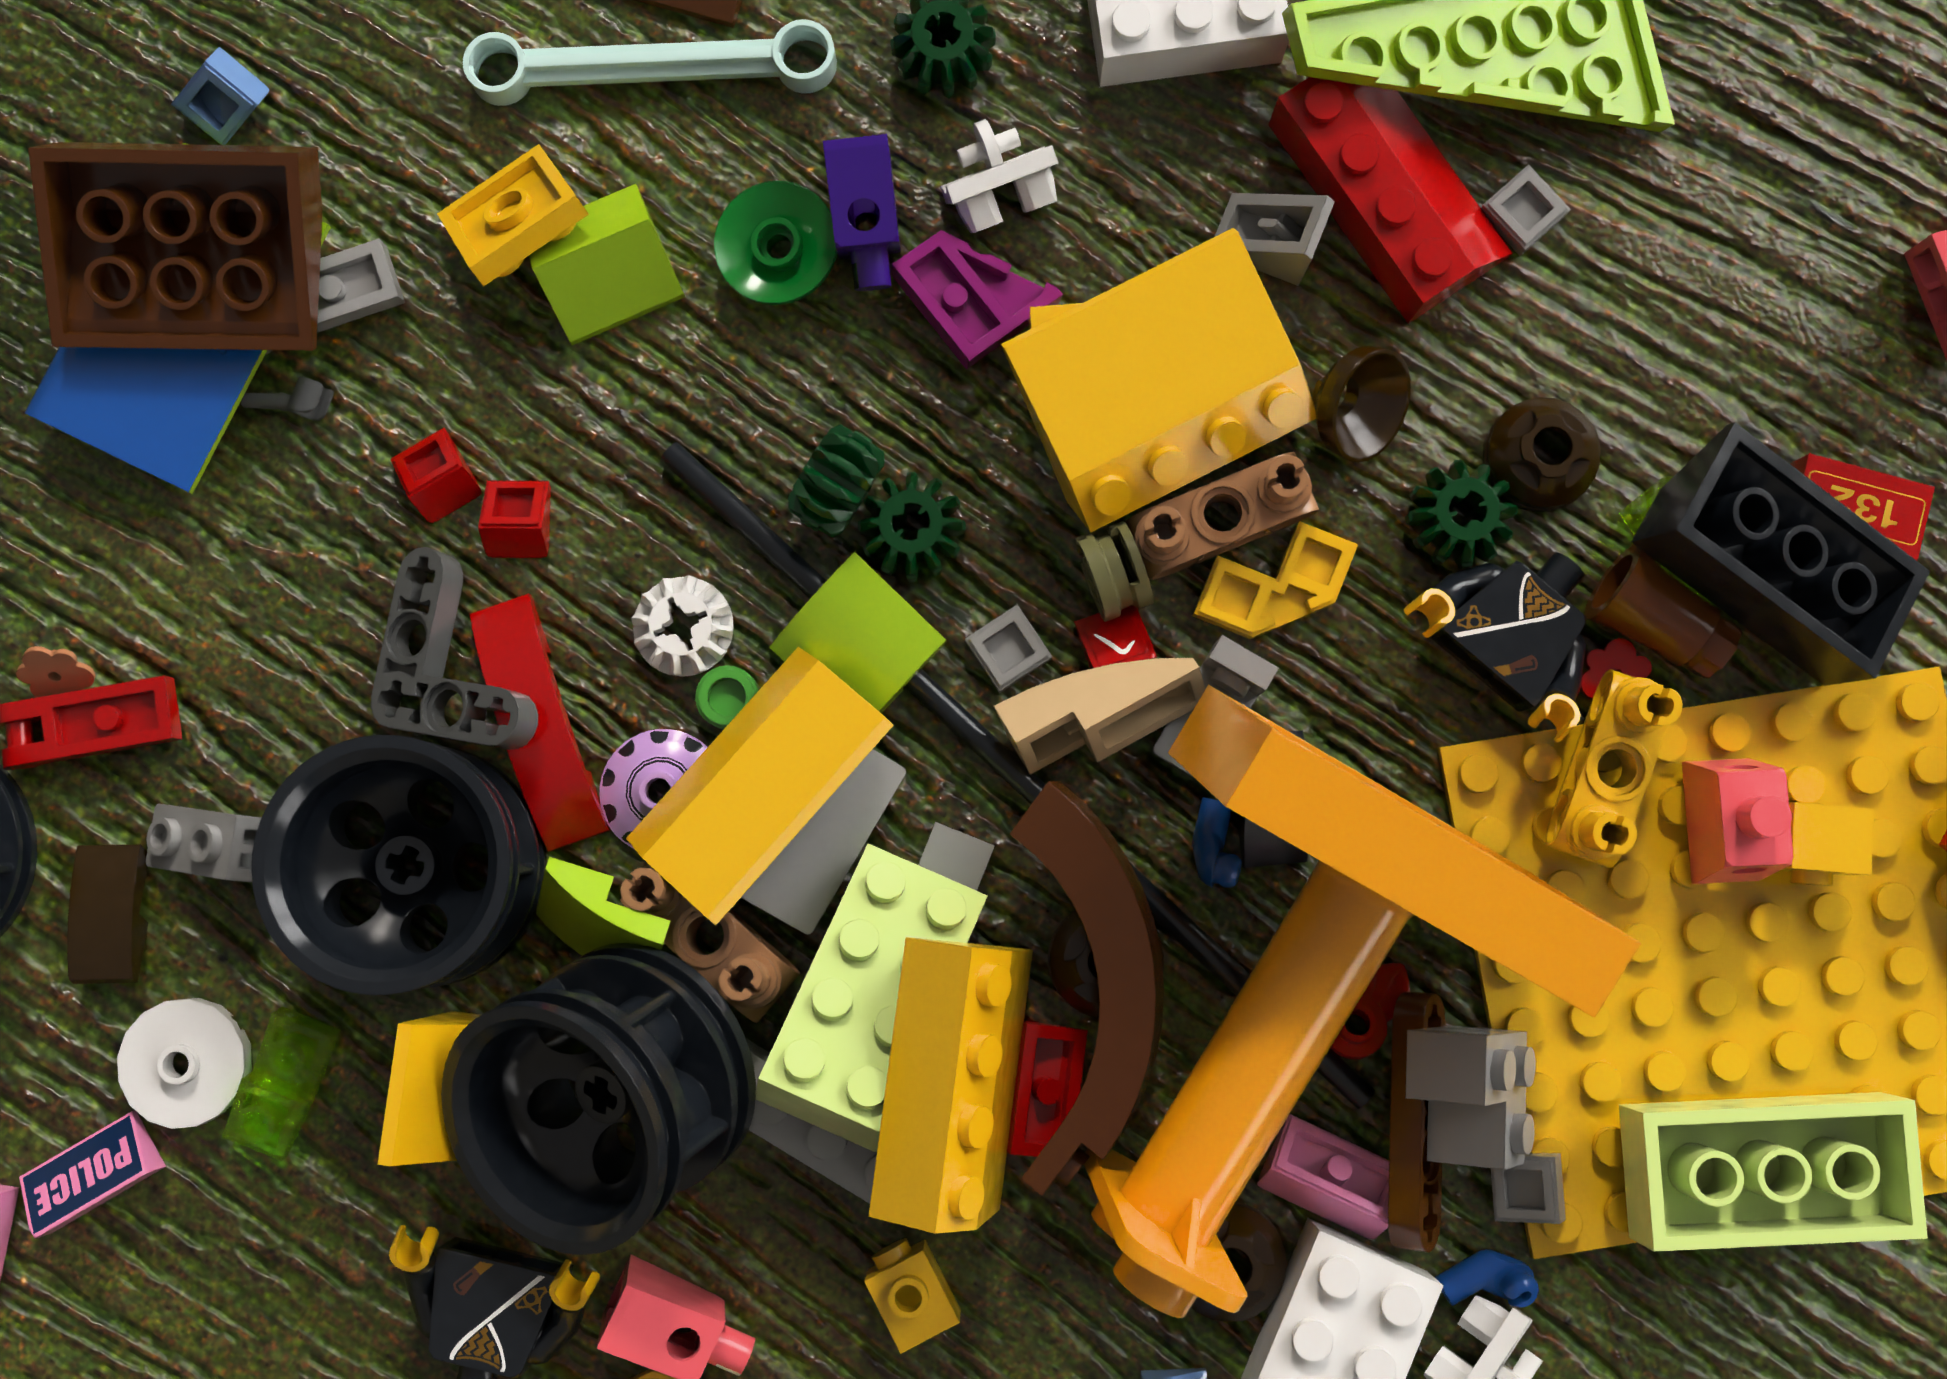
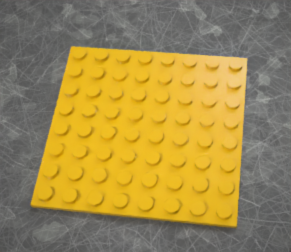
[1437,666,1947,1259]

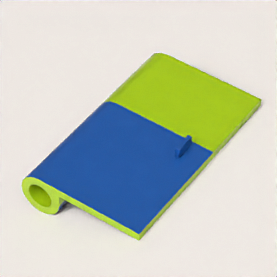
[25,143,331,494]

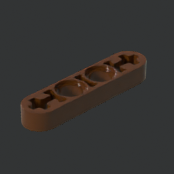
[1388,992,1445,1253]

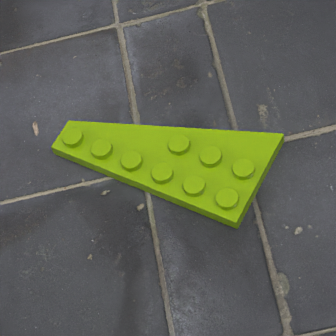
[1282,0,1675,132]

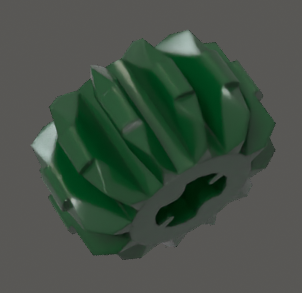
[890,0,996,99]
[788,424,885,537]
[1405,460,1518,569]
[858,472,966,582]

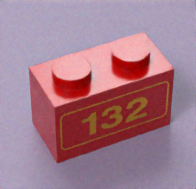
[1790,453,1935,561]

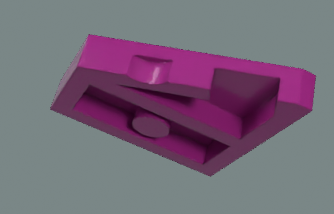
[890,230,1063,370]

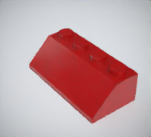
[1268,77,1513,324]

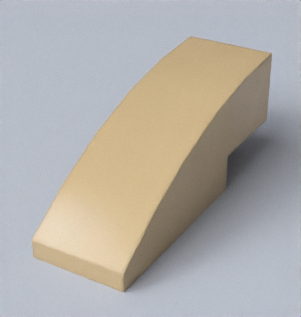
[994,658,1206,775]

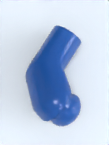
[1192,797,1242,888]
[1435,1249,1539,1308]

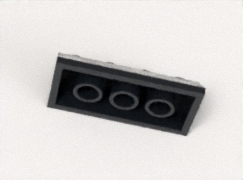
[1631,422,1930,686]

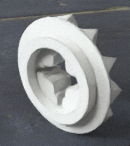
[631,575,734,677]

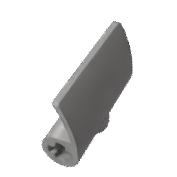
[741,749,906,935]

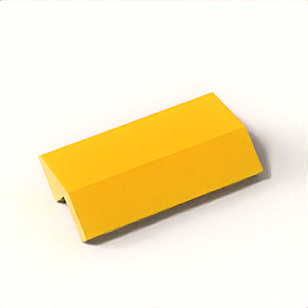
[626,647,894,925]

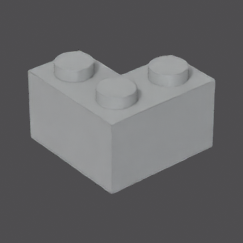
[1406,1026,1536,1170]

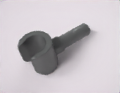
[241,376,334,421]

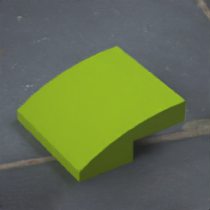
[769,552,947,713]
[536,857,671,955]

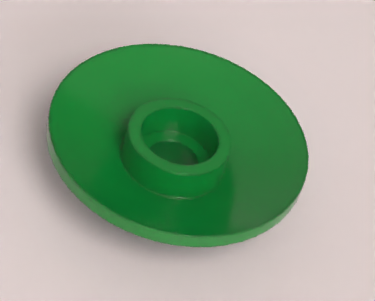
[714,181,837,305]

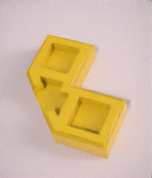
[1192,521,1358,640]

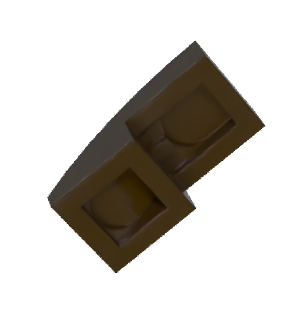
[67,844,148,984]

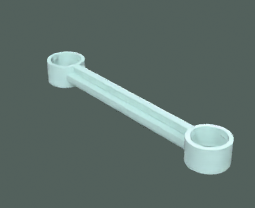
[463,19,837,106]

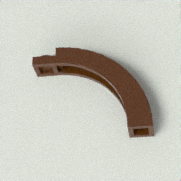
[1010,781,1164,1196]

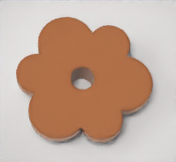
[16,646,96,697]

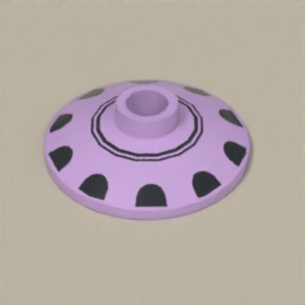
[599,729,707,849]

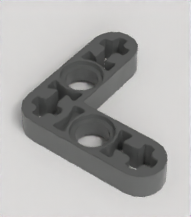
[371,547,538,750]

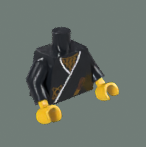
[1404,552,1587,742]
[389,1225,600,1379]

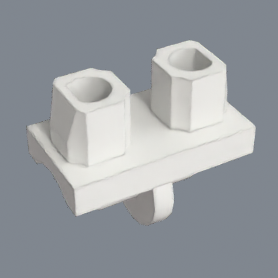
[940,119,1058,233]
[1424,1295,1543,1379]

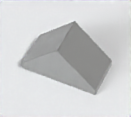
[1215,193,1335,286]

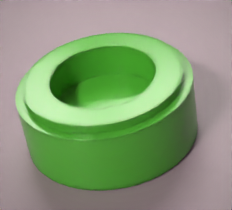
[695,665,760,730]

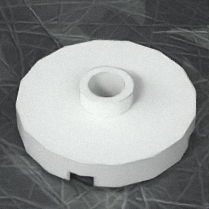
[117,998,252,1129]

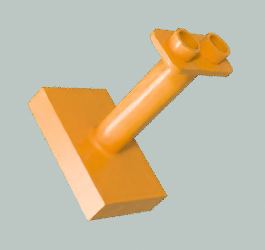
[1084,684,1641,1318]

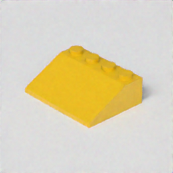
[1001,228,1316,532]
[868,937,1033,1234]

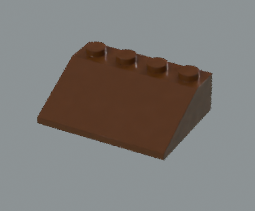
[28,142,323,351]

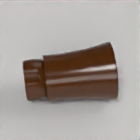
[1584,545,1742,679]

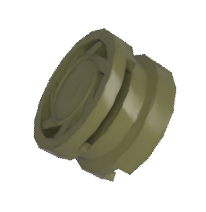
[1075,521,1154,622]

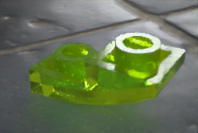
[222,1006,341,1161]

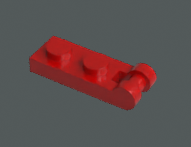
[0,675,183,770]

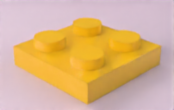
[437,144,589,287]

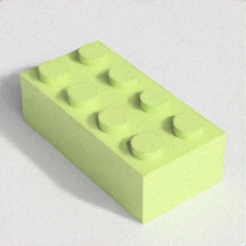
[756,844,988,1153]
[1619,1092,1928,1252]

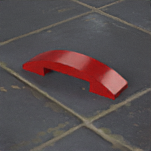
[470,593,610,852]

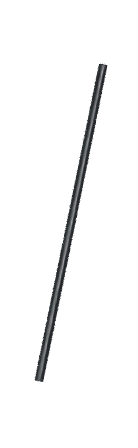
[661,442,1375,1109]

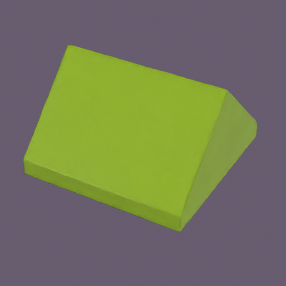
[529,184,685,346]

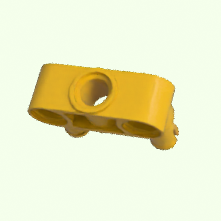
[1546,669,1683,868]

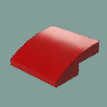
[1007,1021,1088,1157]

